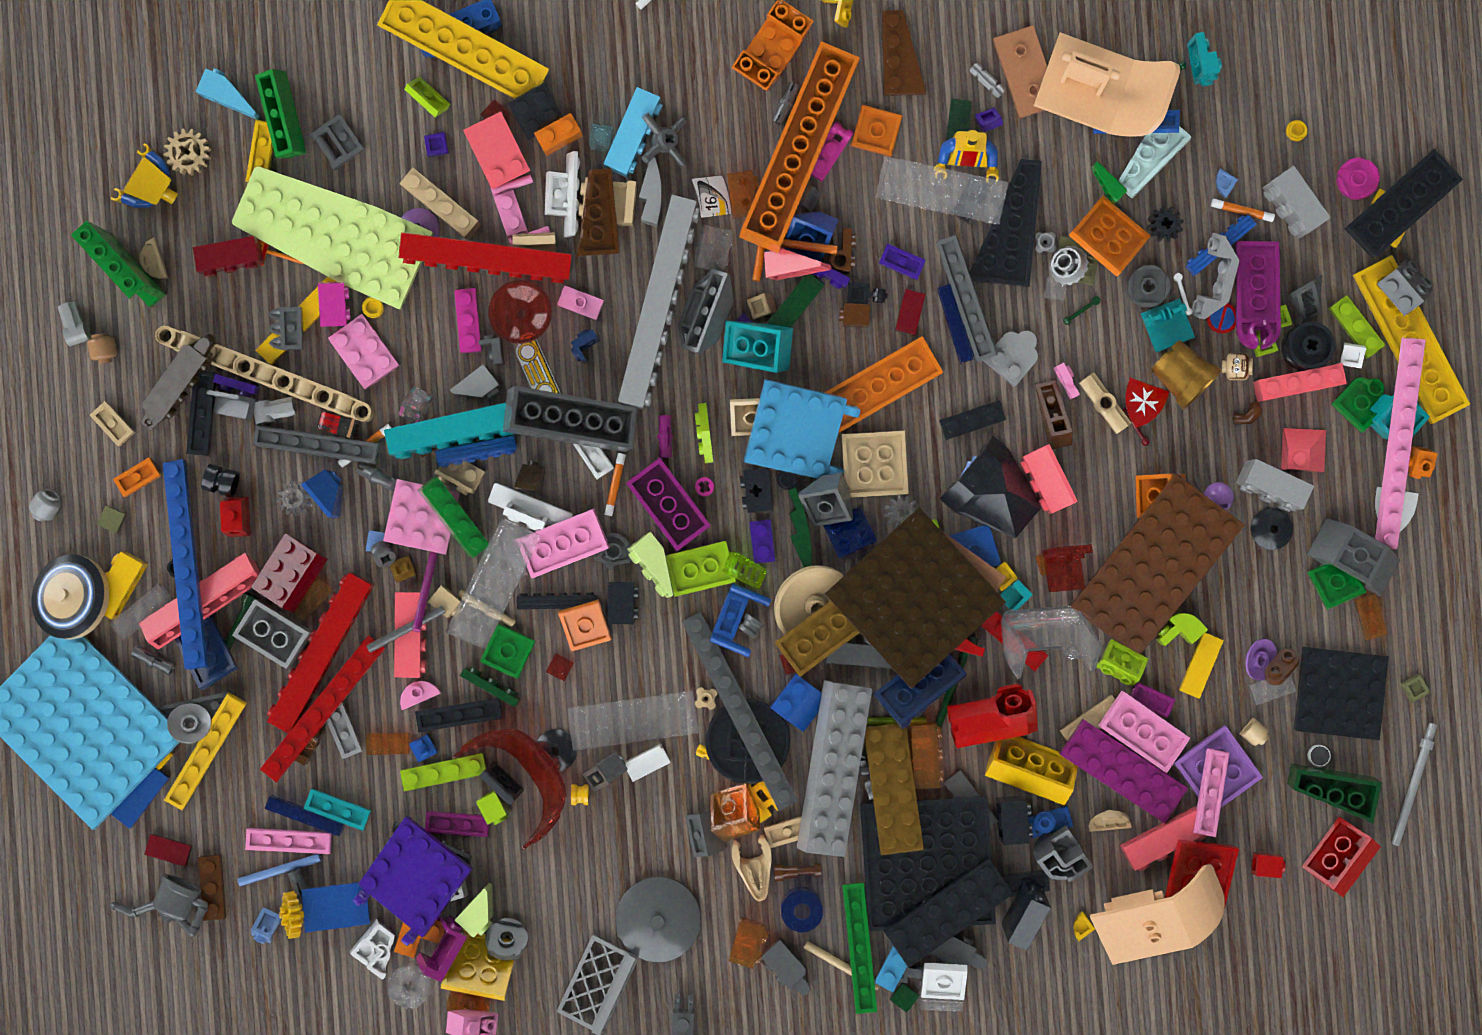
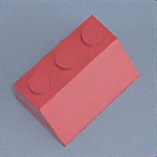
[1020,444,1078,514]

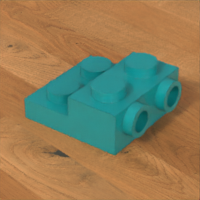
[1187,32,1222,87]

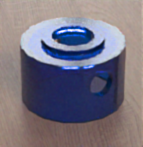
[781,886,823,933]

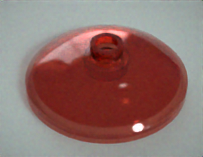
[488,280,552,344]

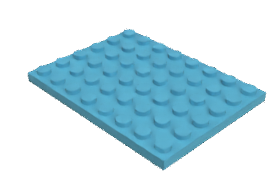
[0,635,180,830]

